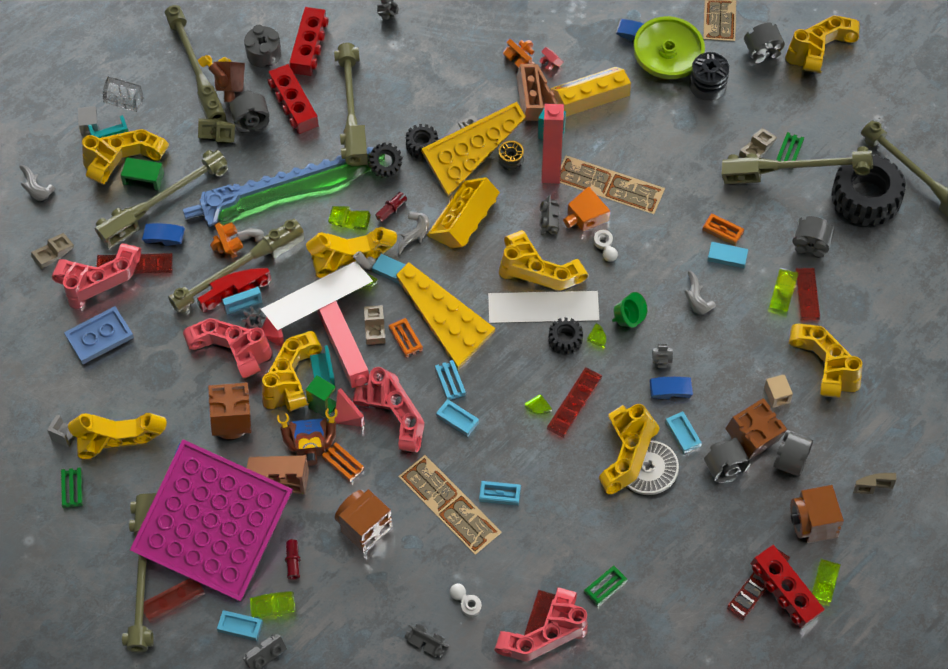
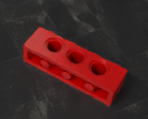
[289,7,329,76]
[267,64,319,134]
[750,544,825,629]

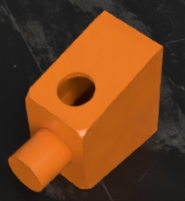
[563,187,610,231]

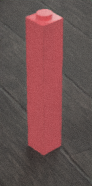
[542,104,564,184]
[317,301,369,388]

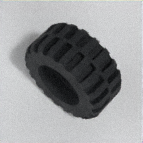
[831,154,906,226]

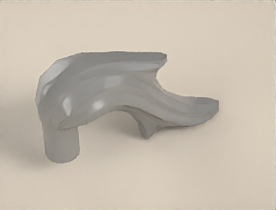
[19,165,55,201]
[398,212,430,256]
[685,271,716,315]

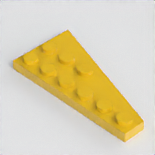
[421,102,526,197]
[396,262,495,370]

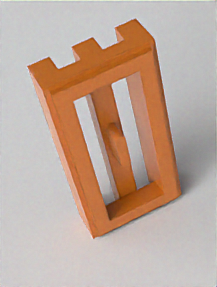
[702,213,744,246]
[389,318,423,358]
[322,442,364,482]

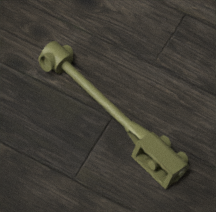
[165,5,227,122]
[334,43,368,166]
[861,120,948,217]
[721,146,873,184]
[95,150,228,249]
[168,218,305,313]
[122,493,157,652]

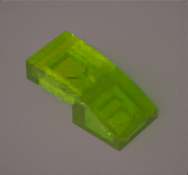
[328,206,371,230]
[769,268,798,312]
[812,559,841,602]
[250,591,296,619]

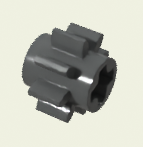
[377,0,399,20]
[241,306,265,329]
[652,344,673,368]

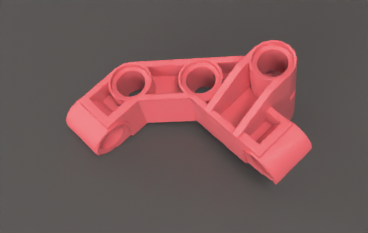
[52,243,141,309]
[183,318,273,378]
[353,367,424,452]
[494,588,588,661]

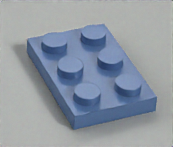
[64,306,134,364]

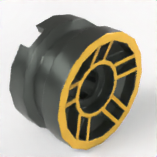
[498,141,524,170]

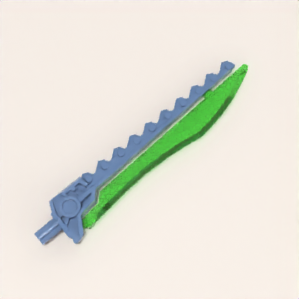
[183,147,385,227]

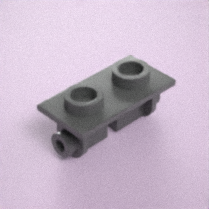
[539,195,559,235]
[404,623,449,657]
[243,634,287,669]

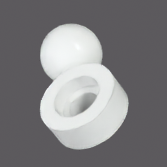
[594,230,618,262]
[450,584,482,617]

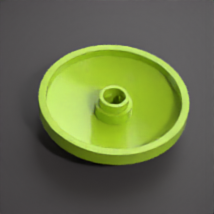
[633,16,705,79]

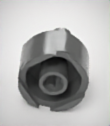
[744,22,785,63]
[244,24,281,68]
[229,90,270,132]
[792,216,835,257]
[773,430,813,476]
[704,438,751,483]

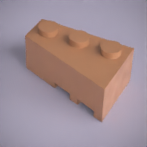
[516,64,557,121]
[247,455,309,494]

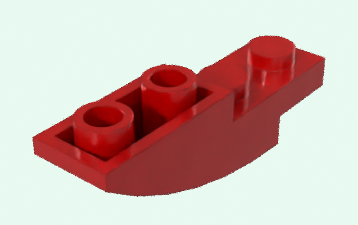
[197,268,271,313]

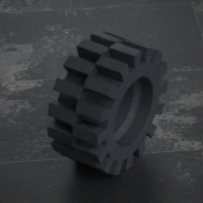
[405,124,438,159]
[368,142,403,178]
[548,317,583,355]

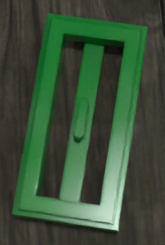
[776,132,804,169]
[61,467,83,508]
[584,565,628,607]

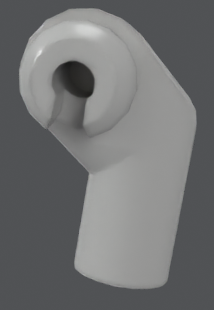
[237,228,264,242]
[353,251,376,270]

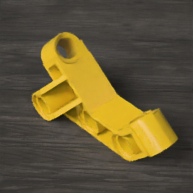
[785,15,860,74]
[82,129,169,185]
[306,227,397,278]
[499,230,589,290]
[789,324,862,398]
[262,331,322,411]
[599,404,659,494]
[68,413,167,459]

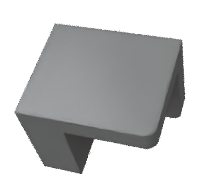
[78,106,99,136]
[47,415,75,448]

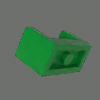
[121,157,164,191]
[305,375,336,419]

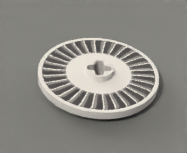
[625,441,679,495]

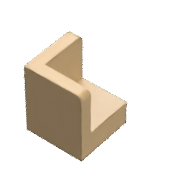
[764,375,793,408]

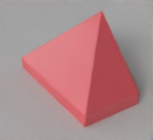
[261,317,284,347]
[335,388,365,427]

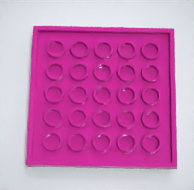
[130,439,293,601]

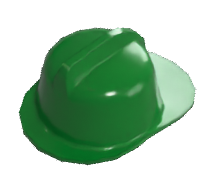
[612,292,648,328]

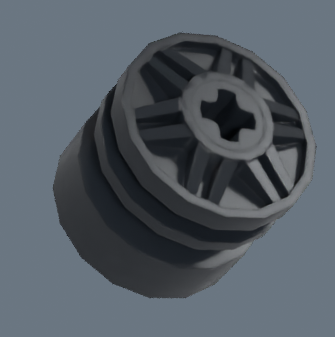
[690,52,730,101]

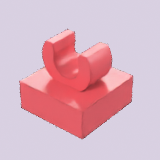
[539,47,564,71]

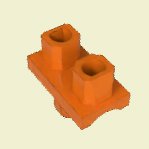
[503,39,535,69]
[210,222,243,259]

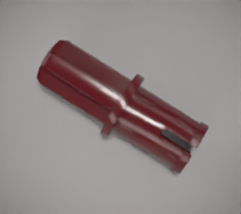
[375,192,407,222]
[285,539,301,580]

